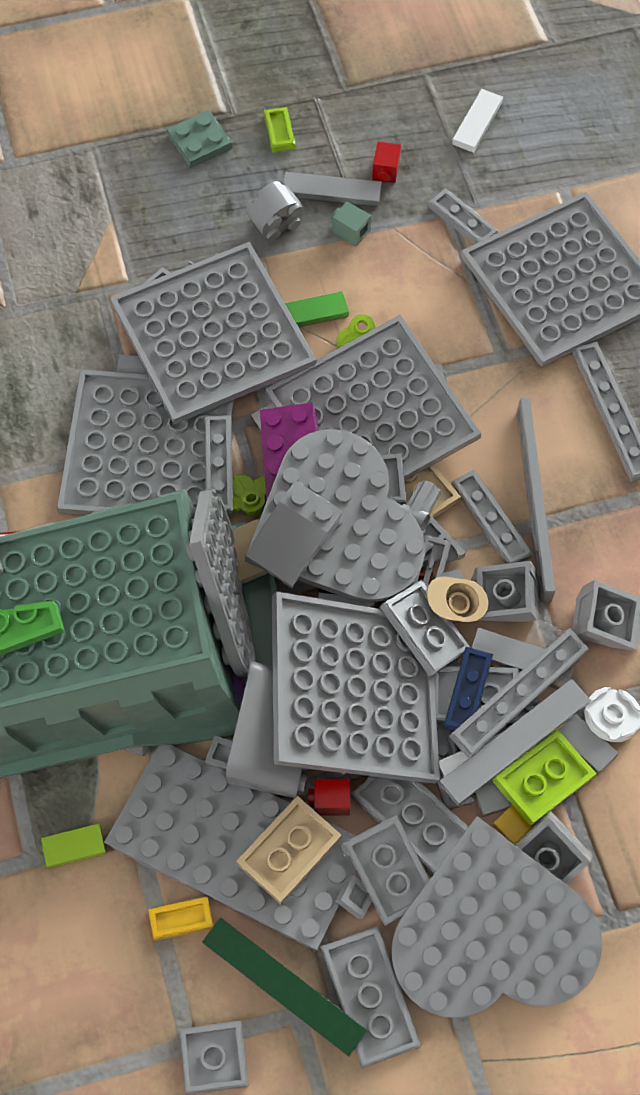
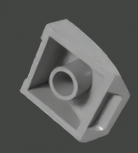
[471,561,540,622]
[571,580,640,651]

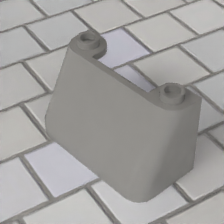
[226,661,307,798]

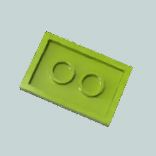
[492,730,596,826]

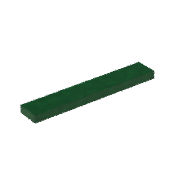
[202,917,368,1057]

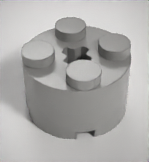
[246,181,304,242]

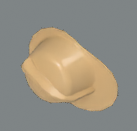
[426,577,489,623]

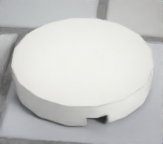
[584,687,640,742]

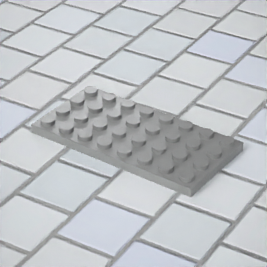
[104,745,356,952]

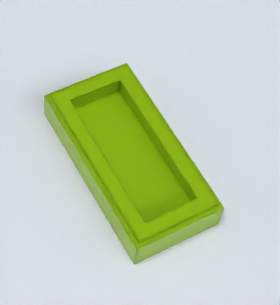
[264,107,295,153]
[41,823,106,869]

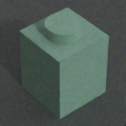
[331,201,371,247]

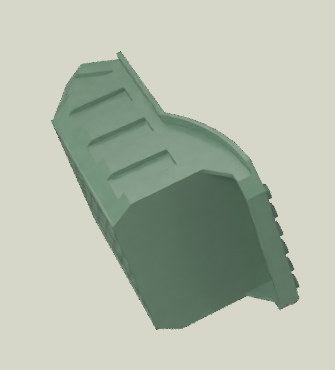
[0,490,279,779]

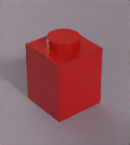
[372,141,401,183]
[308,779,350,816]

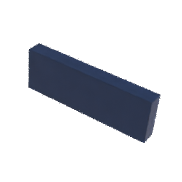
[443,647,493,731]

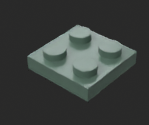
[167,110,232,168]

